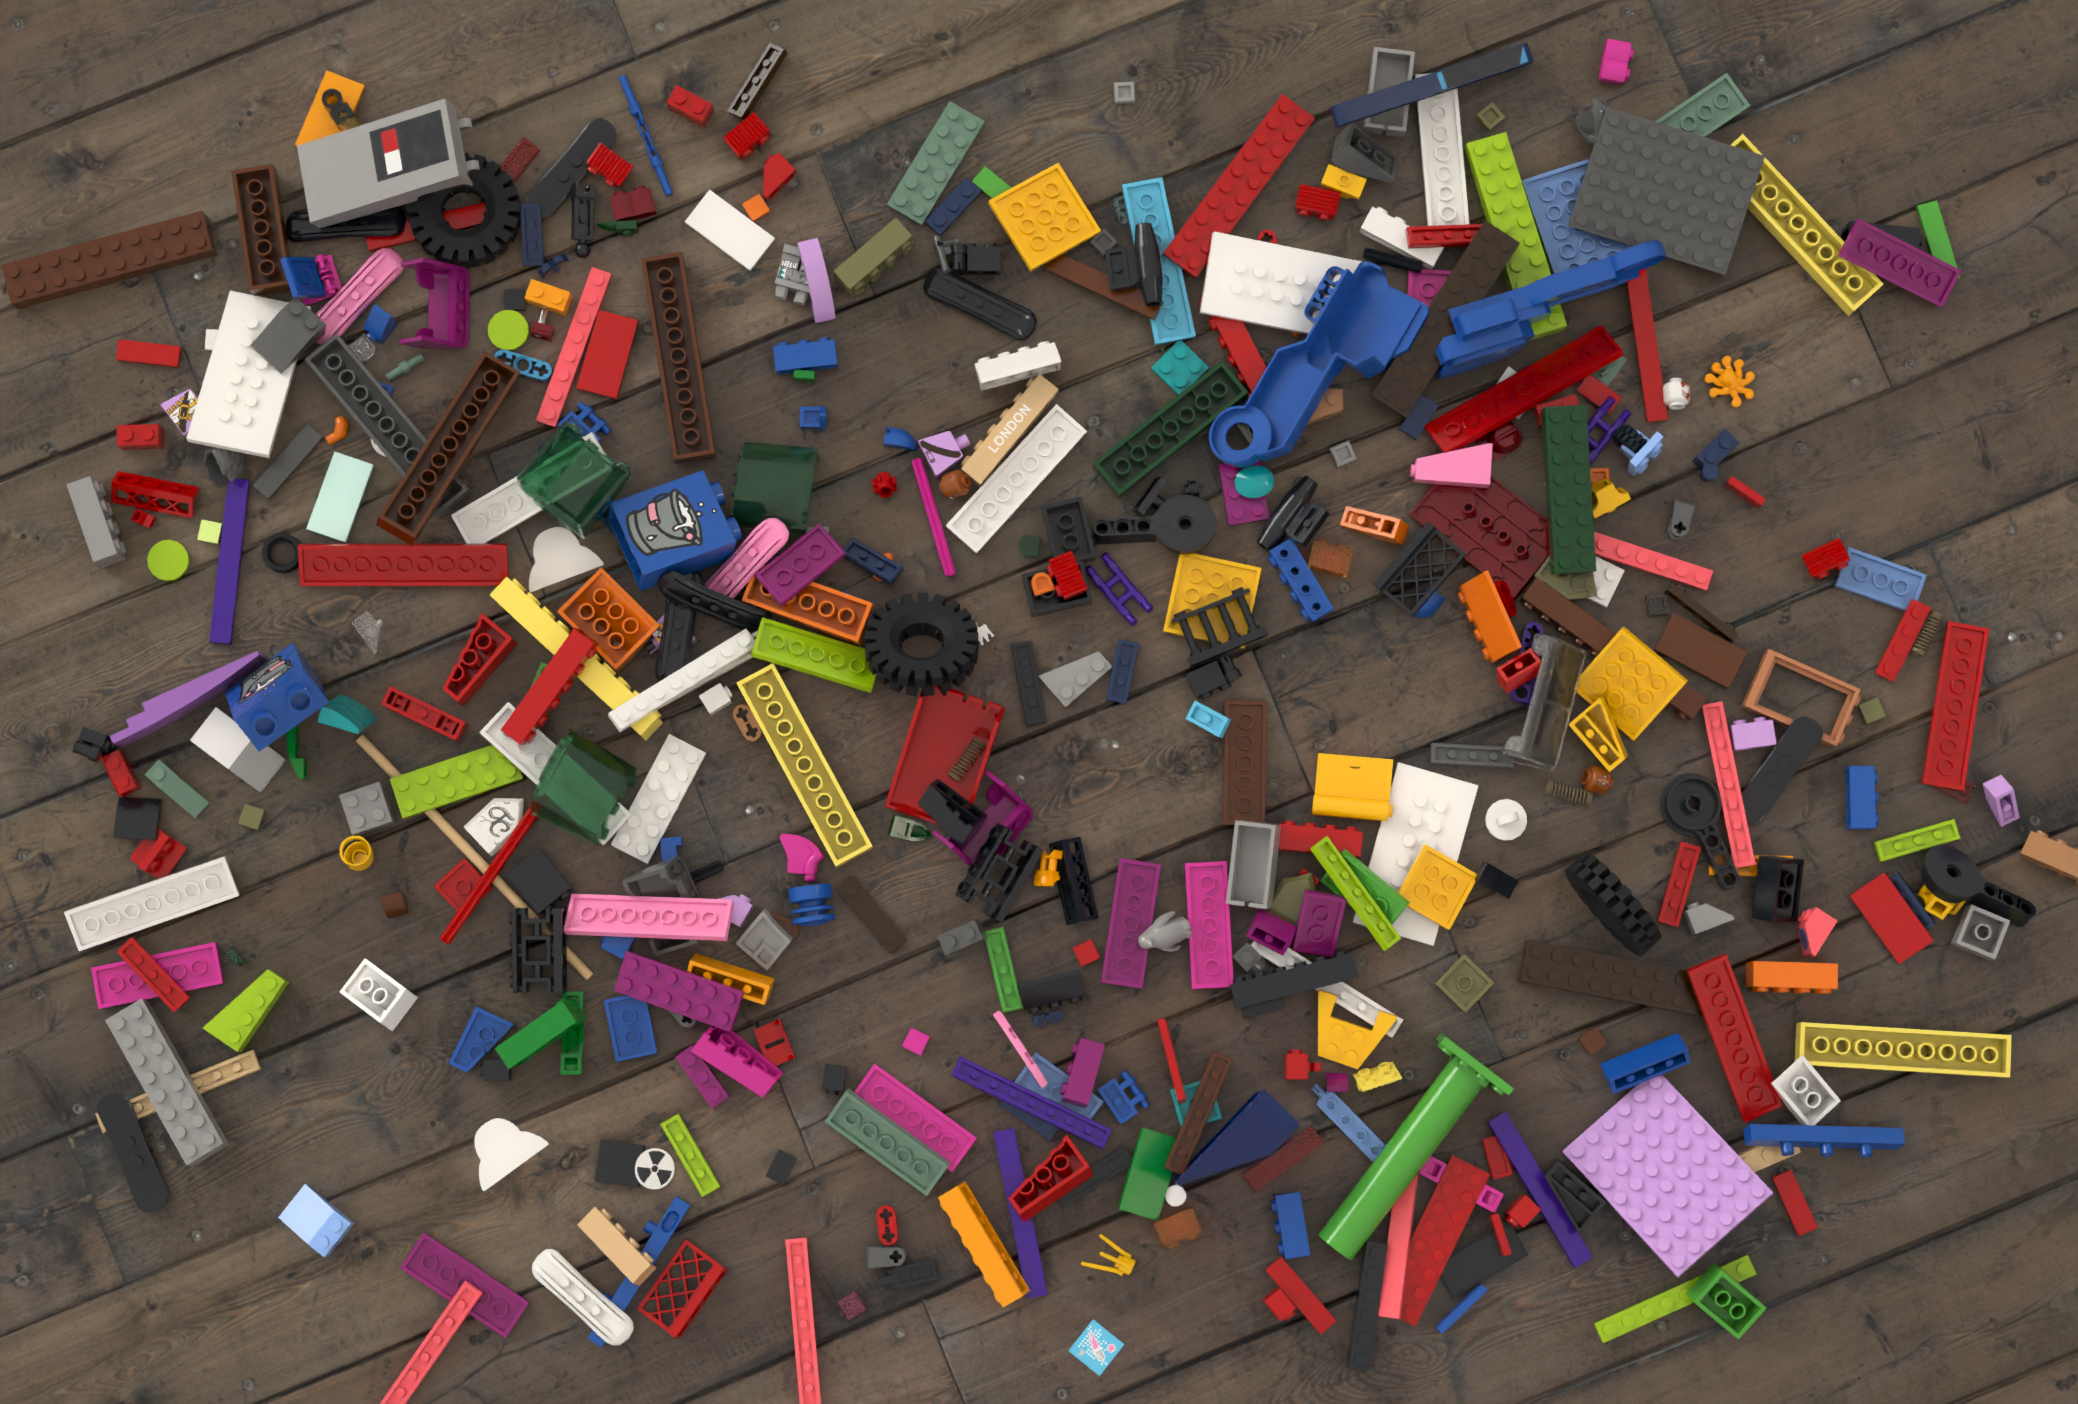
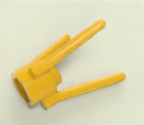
[1081,1234,1136,1276]

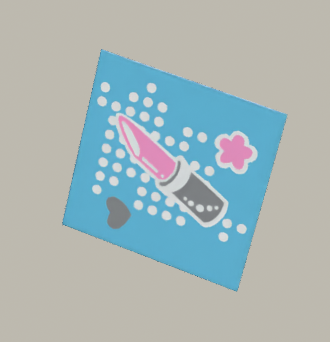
[1068,1319,1124,1376]

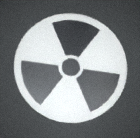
[635,1148,675,1189]

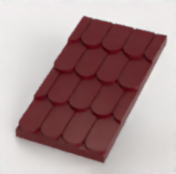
[1409,476,1549,600]

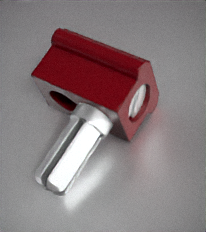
[530,308,555,342]

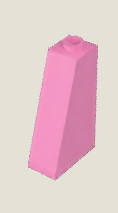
[1410,443,1493,488]

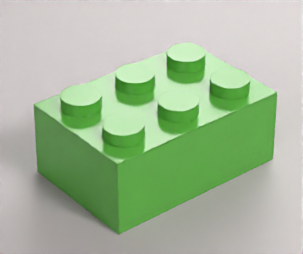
[1686,1262,1766,1340]

